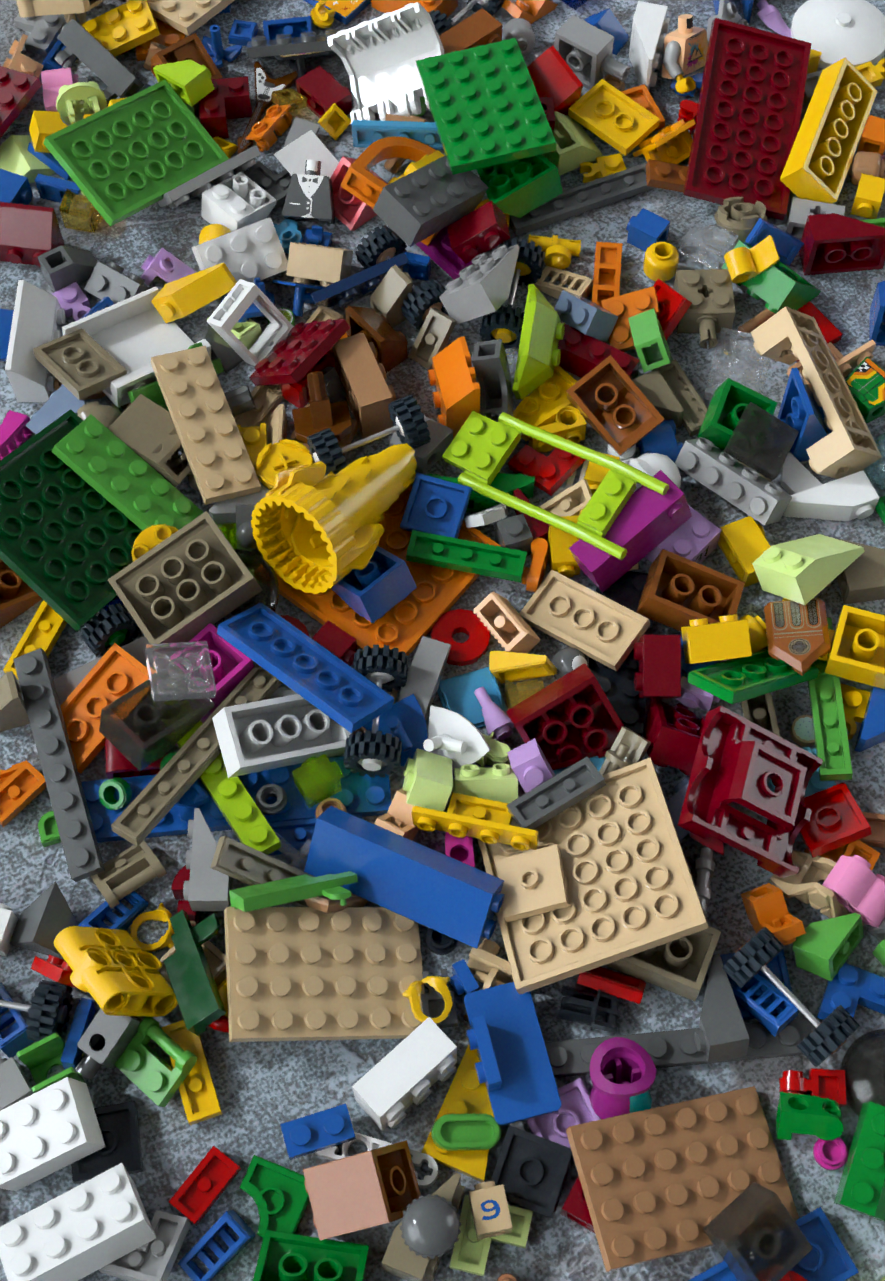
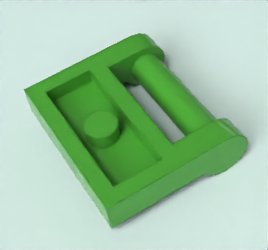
[115,1016,197,1107]

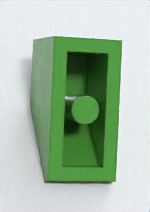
[793,913,864,981]

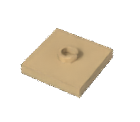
[495,844,569,922]

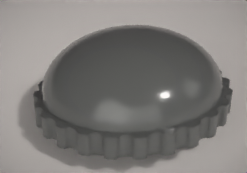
[400,1194,461,1259]

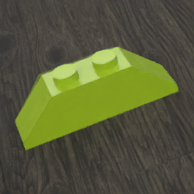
[512,284,565,399]

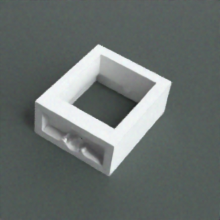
[206,279,294,366]

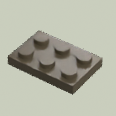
[33,329,127,400]

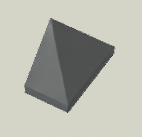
[191,325,244,373]

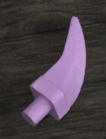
[757,0,792,38]

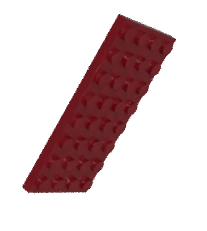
[683,18,811,220]

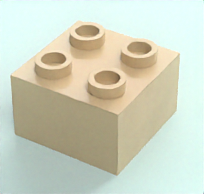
[286,242,353,287]

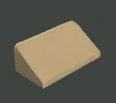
[266,404,287,445]

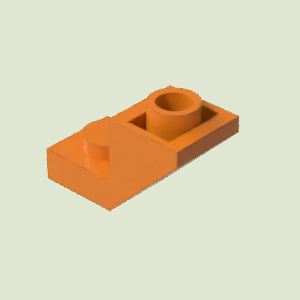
[501,0,558,24]

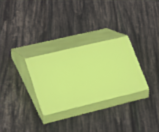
[0,135,56,184]

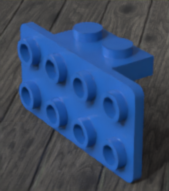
[464,982,561,1126]

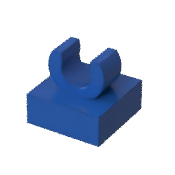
[303,225,333,247]

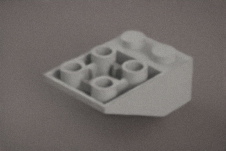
[439,244,520,325]

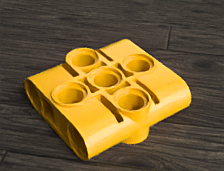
[54,926,178,1017]

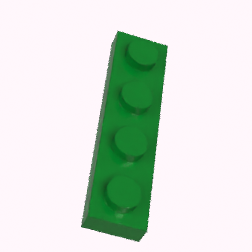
[406,530,527,583]

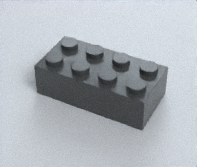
[373,155,489,247]

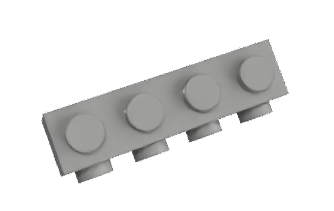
[675,437,792,526]

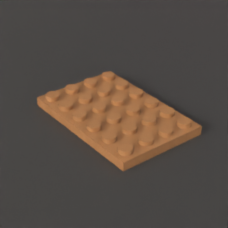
[566,1086,799,1272]

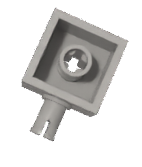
[554,15,630,90]

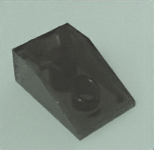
[99,664,215,771]

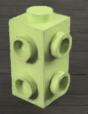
[449,763,518,804]

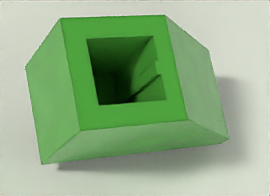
[628,308,673,373]

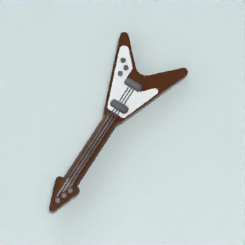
[238,61,297,154]

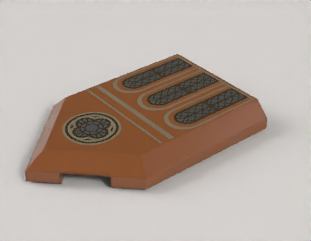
[764,598,831,676]

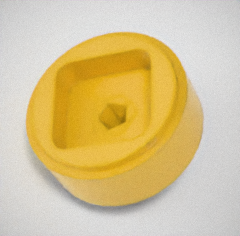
[544,245,572,270]

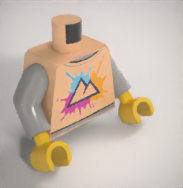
[662,14,709,94]

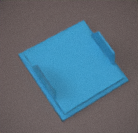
[437,667,507,729]

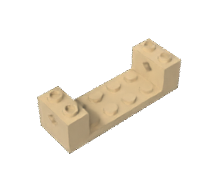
[751,306,882,479]

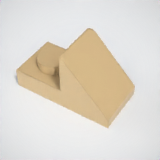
[539,479,593,517]

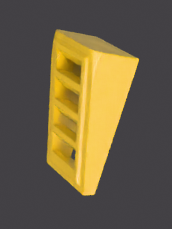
[489,651,557,684]

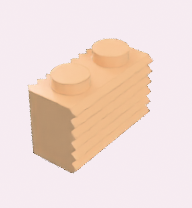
[473,592,541,654]

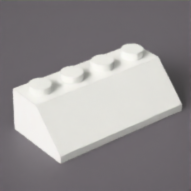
[5,280,65,402]

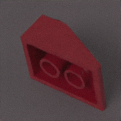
[799,213,885,275]

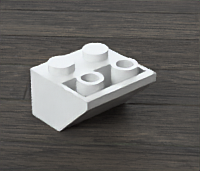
[201,172,276,232]

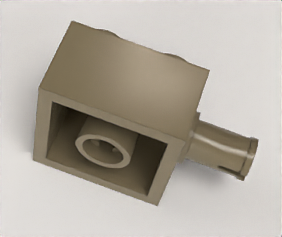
[673,269,736,349]

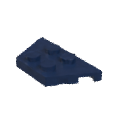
[311,252,409,307]

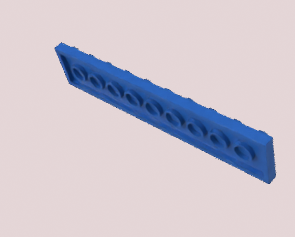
[81,757,392,843]

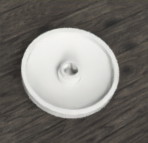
[791,0,885,69]

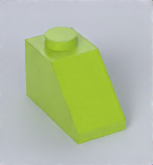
[153,60,214,106]

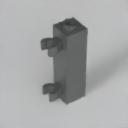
[54,19,144,106]

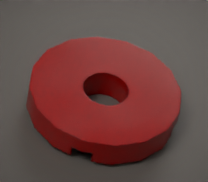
[431,609,490,666]

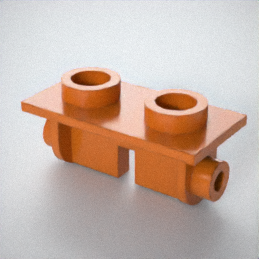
[245,104,293,152]

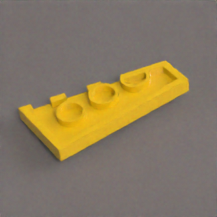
[421,1045,494,1182]

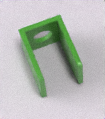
[16,1032,85,1093]

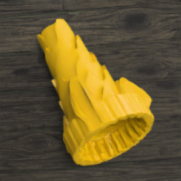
[251,443,417,594]

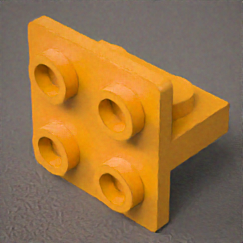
[632,119,696,164]

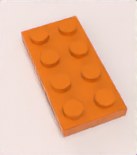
[60,643,161,774]

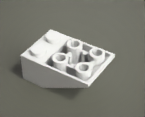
[629,1,671,91]

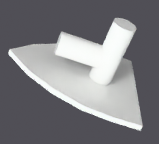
[423,705,491,770]

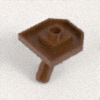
[292,371,353,444]

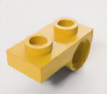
[529,406,587,452]

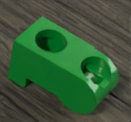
[776,1092,843,1140]

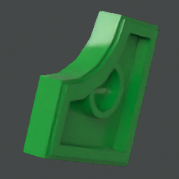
[240,1155,310,1238]

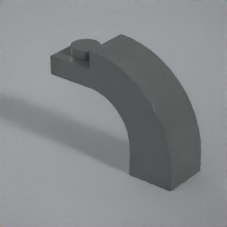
[472,339,513,422]

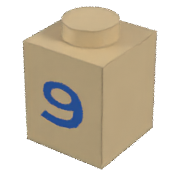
[469,1181,513,1240]

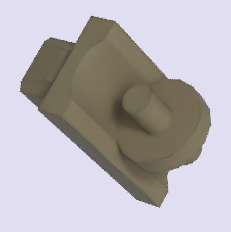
[599,727,651,775]

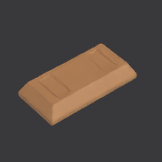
[304,893,368,913]

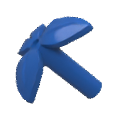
[202,25,243,69]

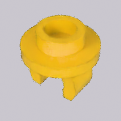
[310,0,335,28]

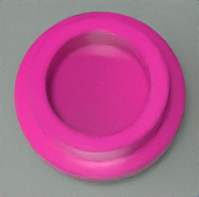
[813,1137,848,1170]

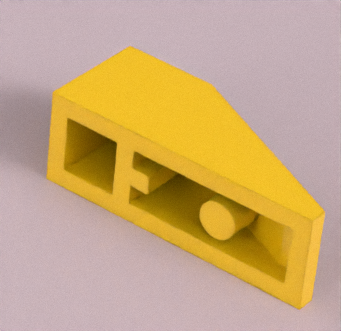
[151,262,237,323]

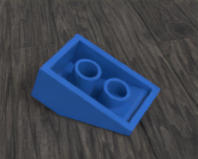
[777,367,831,462]
[331,546,417,623]

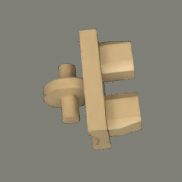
[467,939,514,989]

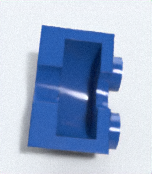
[636,419,683,469]

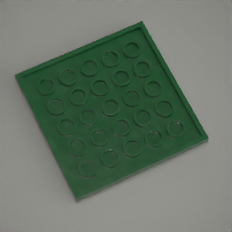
[0,409,142,632]

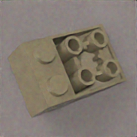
[382,1172,465,1281]

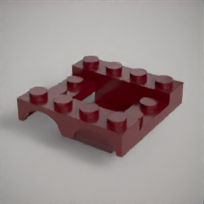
[678,706,823,878]

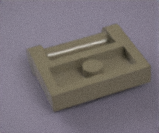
[90,840,167,909]

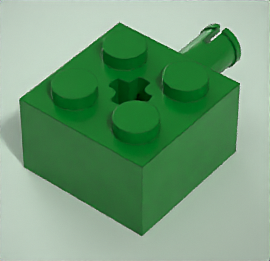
[697,378,790,461]

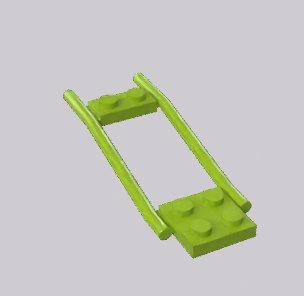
[442,411,669,560]

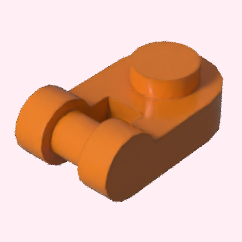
[522,538,548,593]

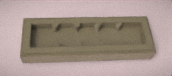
[651,359,708,436]

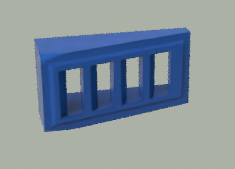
[79,891,149,930]
[730,973,799,1037]
[0,982,35,1058]
[177,1210,256,1281]

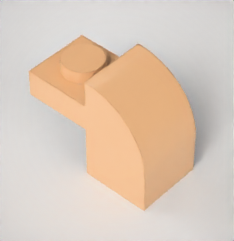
[374,788,420,841]

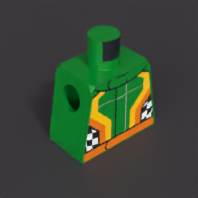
[845,357,885,424]

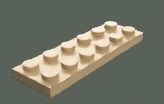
[151,346,261,505]

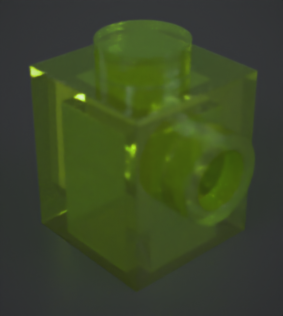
[292,754,344,808]

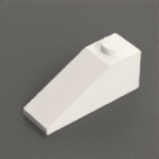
[783,470,880,521]

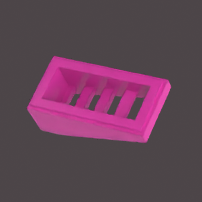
[0,410,33,460]

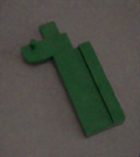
[163,910,226,1035]

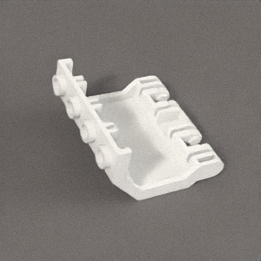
[327,2,444,123]

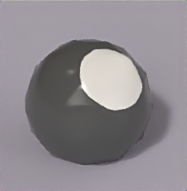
[551,647,589,680]

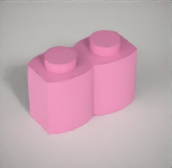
[41,67,81,112]
[822,855,885,928]

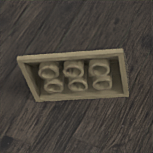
[108,511,262,659]

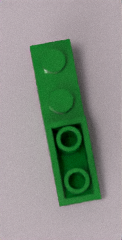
[424,472,535,512]

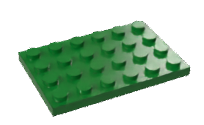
[416,38,557,175]

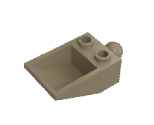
[108,394,199,491]

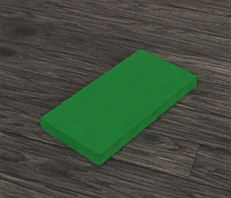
[688,649,819,704]

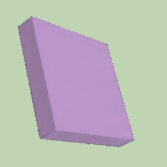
[525,1078,601,1161]

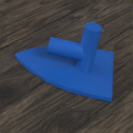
[273,280,325,317]
[362,693,428,767]

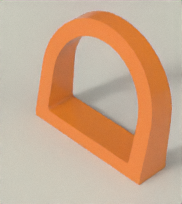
[340,137,441,246]

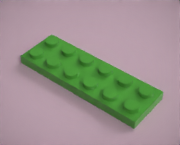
[51,414,222,530]

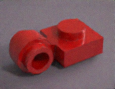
[779,1068,847,1107]

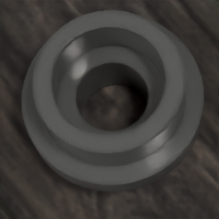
[255,784,287,815]

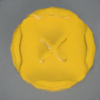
[256,439,313,490]

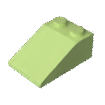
[752,534,865,605]

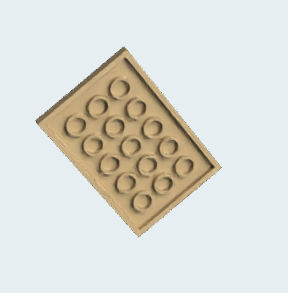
[224,907,425,1042]

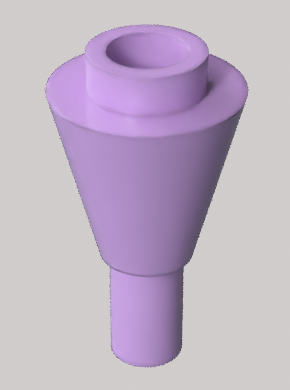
[474,687,515,741]

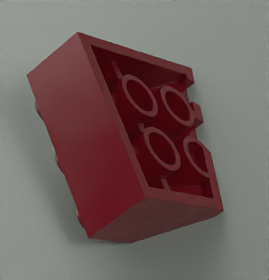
[506,663,624,770]
[643,698,706,776]

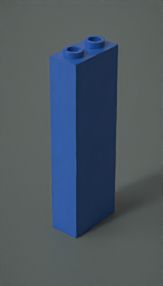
[304,806,505,949]

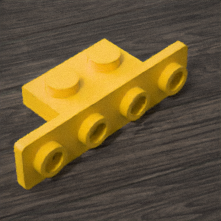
[411,792,539,851]

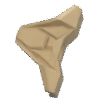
[770,850,864,926]

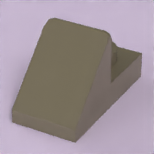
[408,308,457,370]

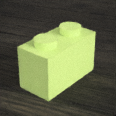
[403,748,453,812]

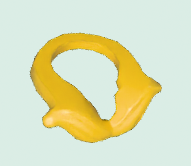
[130,903,175,952]
[402,976,453,1024]

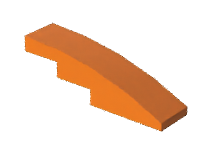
[591,241,623,307]

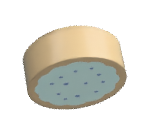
[790,715,815,747]

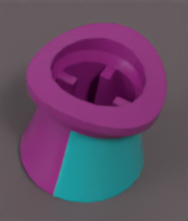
[590,1037,656,1119]

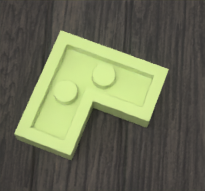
[450,1195,533,1276]

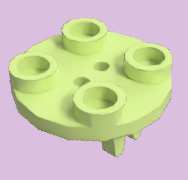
[56,81,107,125]

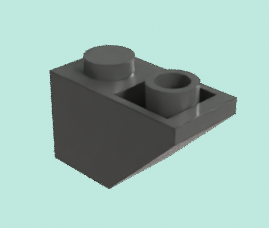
[38,245,98,292]

